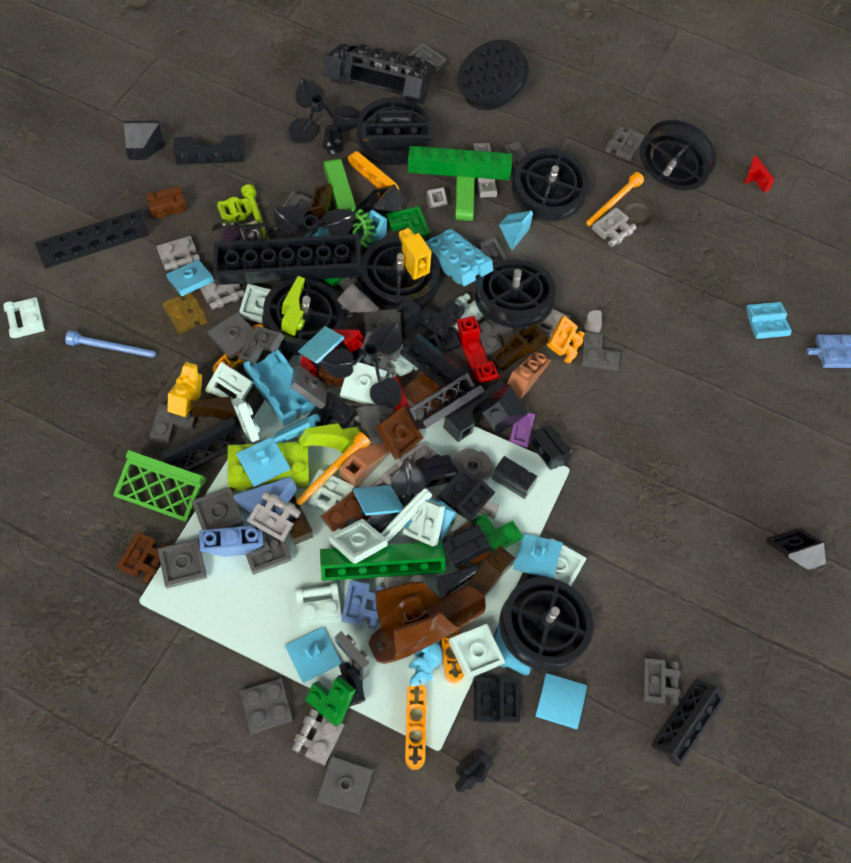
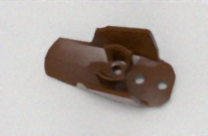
[369,581,486,664]

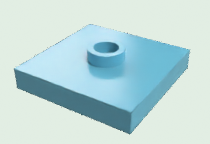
[166,260,214,296]

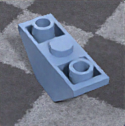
[233,477,297,514]
[199,526,263,557]

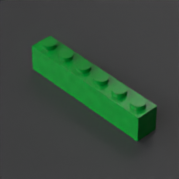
[408,146,512,180]
[320,541,445,581]

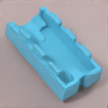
[425,228,493,286]
[244,348,316,427]

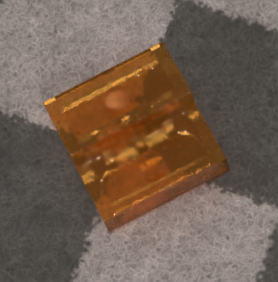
[403,373,451,414]

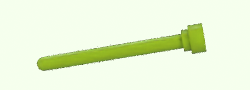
[241,184,270,239]

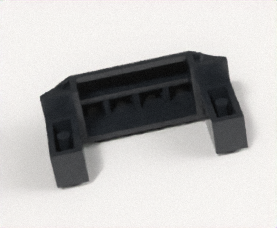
[323,44,432,104]

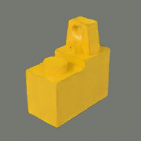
[399,228,431,280]
[168,362,202,417]

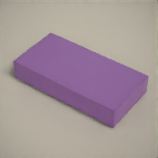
[509,412,535,449]

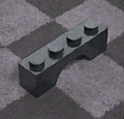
[174,135,245,165]
[443,380,506,442]

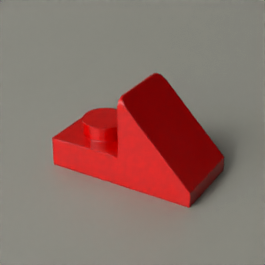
[744,156,775,192]

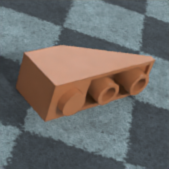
[507,352,551,399]
[340,443,391,488]

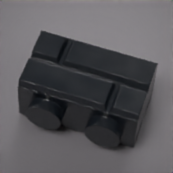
[529,425,572,470]
[415,454,459,488]
[492,456,538,499]
[442,524,492,568]

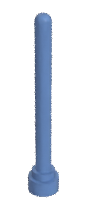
[66,330,156,358]

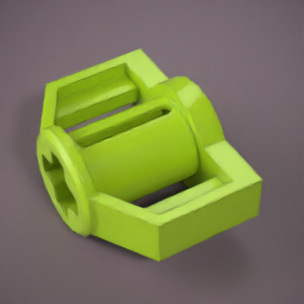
[217,197,252,222]

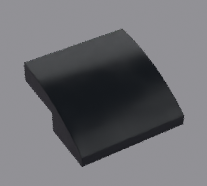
[437,467,496,521]
[474,677,520,723]

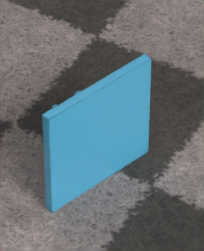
[298,326,344,364]
[236,437,290,487]
[353,485,404,516]
[513,533,563,578]
[285,627,341,683]

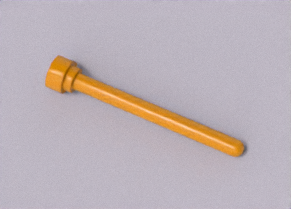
[586,172,644,226]
[296,432,371,505]

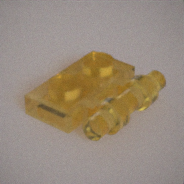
[162,293,207,334]

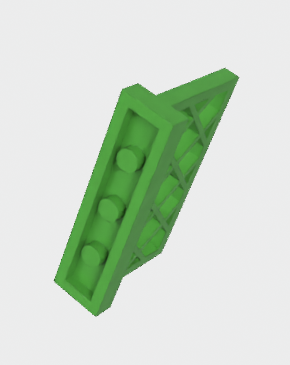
[113,450,207,522]

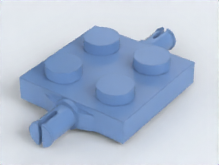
[806,334,851,368]

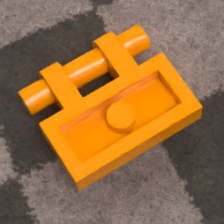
[547,316,584,363]

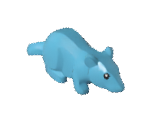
[408,640,443,687]

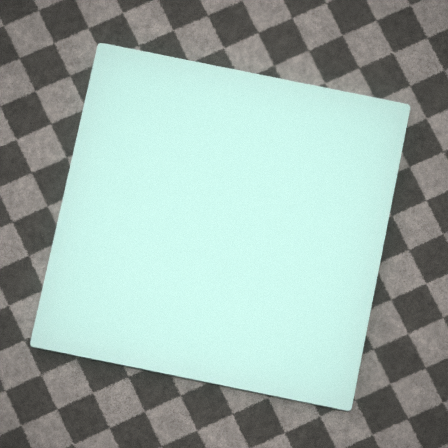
[140,354,570,751]

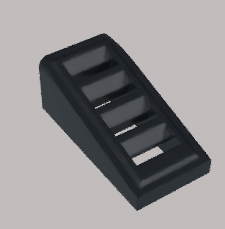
[436,565,478,598]

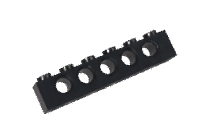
[35,209,149,269]

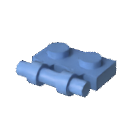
[341,580,384,629]

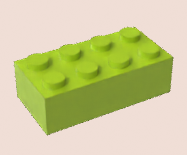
[228,442,310,491]

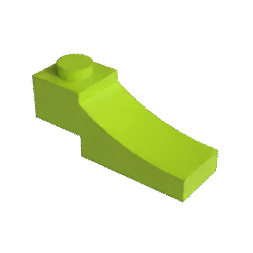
[281,276,305,336]
[298,423,360,453]

